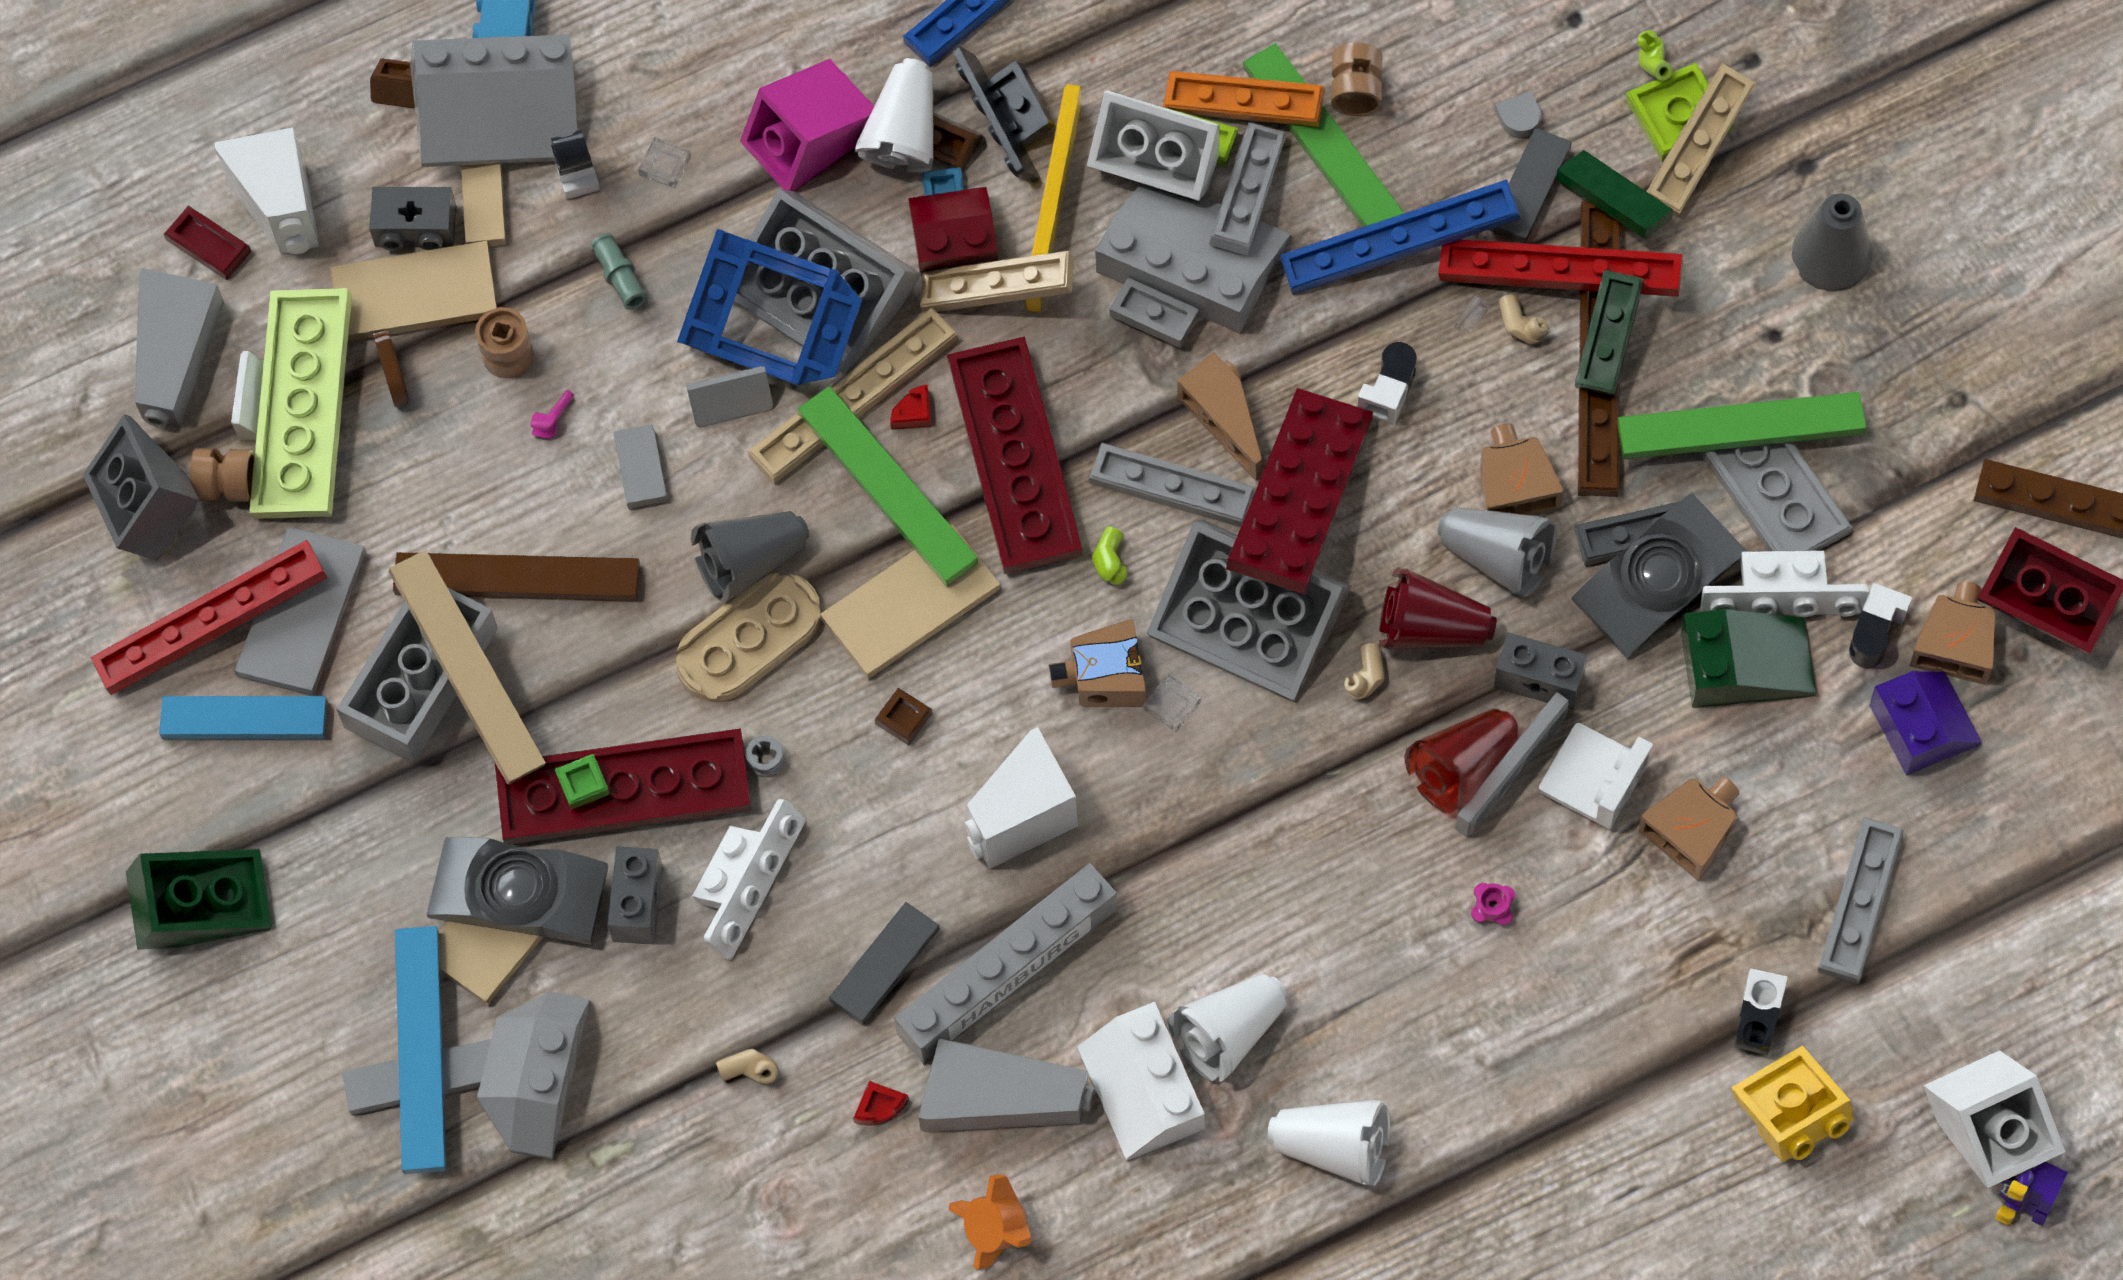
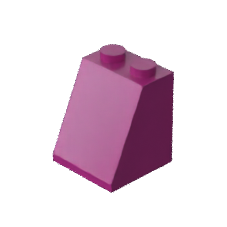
[740,59,874,191]

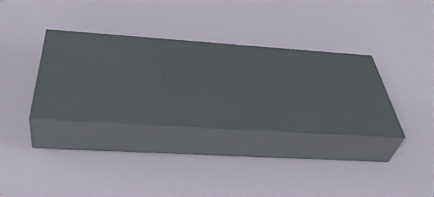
[1489,128,1572,244]
[1574,501,1680,567]
[829,902,940,1025]

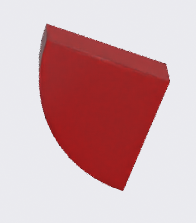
[890,385,931,430]
[853,1081,909,1126]

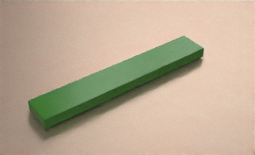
[1243,43,1404,227]
[797,386,978,586]
[1617,392,1866,460]

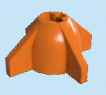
[948,1174,1031,1270]

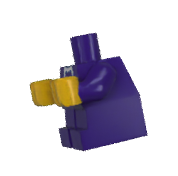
[1995,1162,2068,1226]

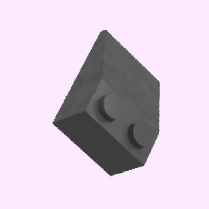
[83,414,199,561]

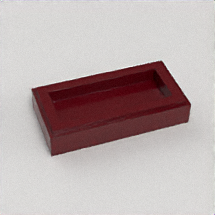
[164,205,252,280]

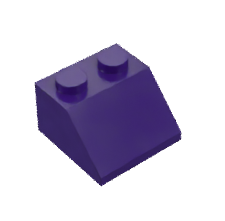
[1869,671,1982,776]

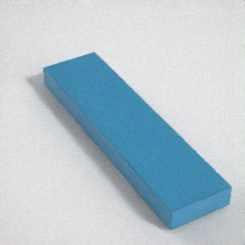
[159,696,328,740]

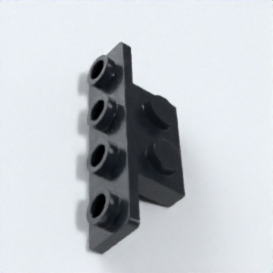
[953,46,1056,183]

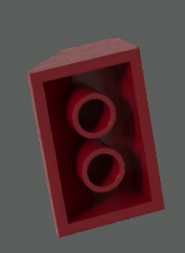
[1977,527,2123,655]

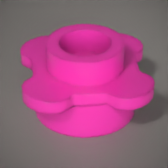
[1471,883,1515,926]

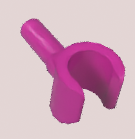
[530,390,574,439]

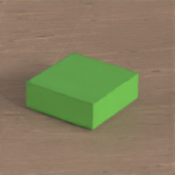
[555,754,610,810]

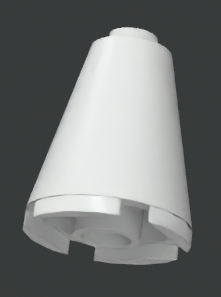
[855,58,933,172]
[1168,974,1287,1082]
[1268,1099,1390,1186]

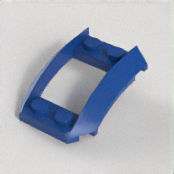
[677,229,862,385]

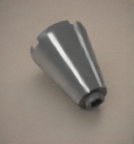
[1791,193,1872,291]
[691,511,809,602]

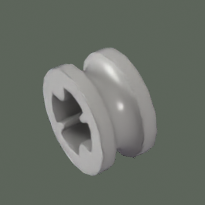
[746,736,784,777]

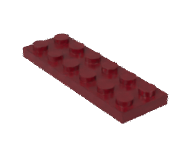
[947,336,1083,574]
[1226,388,1374,594]
[495,728,752,844]

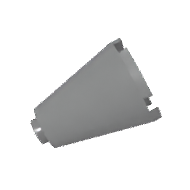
[1438,507,1557,597]

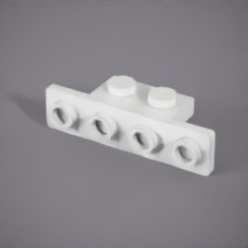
[1700,551,1869,617]
[692,799,805,960]

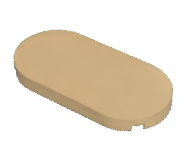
[676,573,821,702]

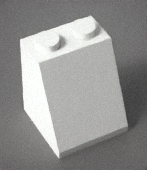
[215,127,319,254]
[964,727,1078,869]
[1923,1050,2065,1188]

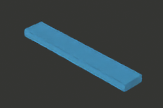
[395,926,446,1174]

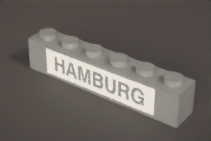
[894,863,1118,1065]

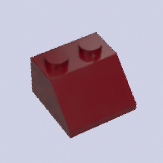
[908,187,998,276]

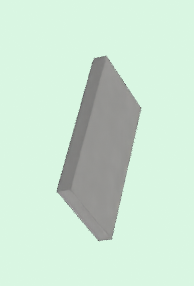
[1700,401,1853,551]
[235,527,366,696]

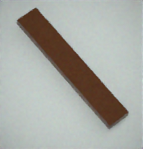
[393,552,640,601]

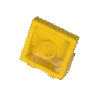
[1731,1046,1854,1163]

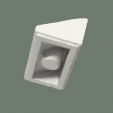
[231,351,264,441]

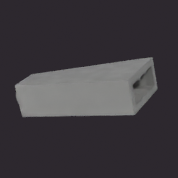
[135,268,224,428]
[918,1038,1095,1133]

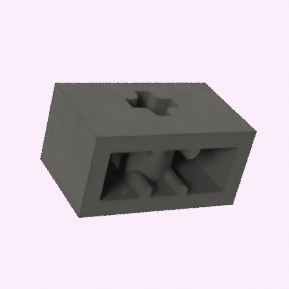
[369,187,457,251]
[1494,632,1588,710]
[607,846,663,945]

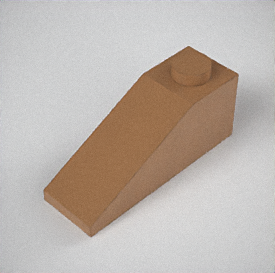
[1177,352,1262,481]

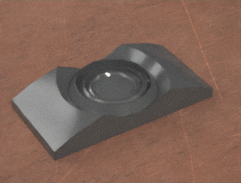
[1571,493,1748,658]
[427,837,609,944]

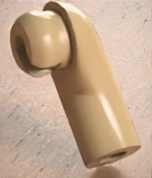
[1344,643,1385,699]
[716,1049,779,1084]

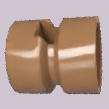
[1331,43,1383,116]
[475,307,534,378]
[190,448,255,502]

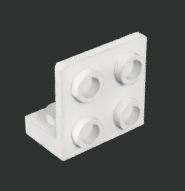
[1538,723,1653,830]

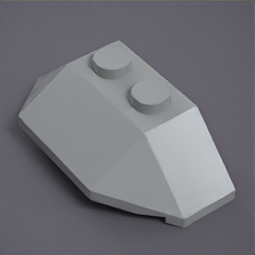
[477,992,591,1160]

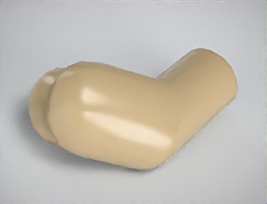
[1498,294,1548,344]

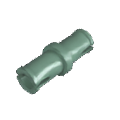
[591,233,647,310]

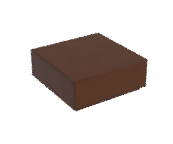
[875,688,933,746]

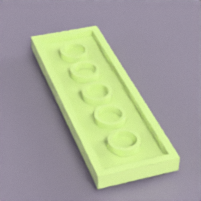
[249,288,352,519]

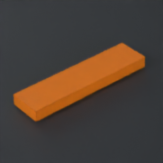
[1163,71,1325,127]

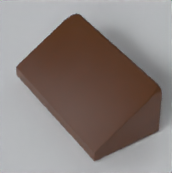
[370,58,415,108]
[933,112,983,171]

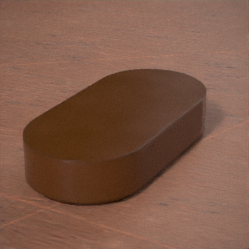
[373,330,410,407]

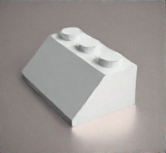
[1087,90,1219,201]
[1077,1002,1205,1161]

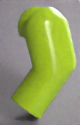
[1637,30,1673,81]
[1092,526,1128,586]

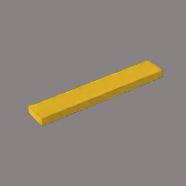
[1025,84,1081,313]

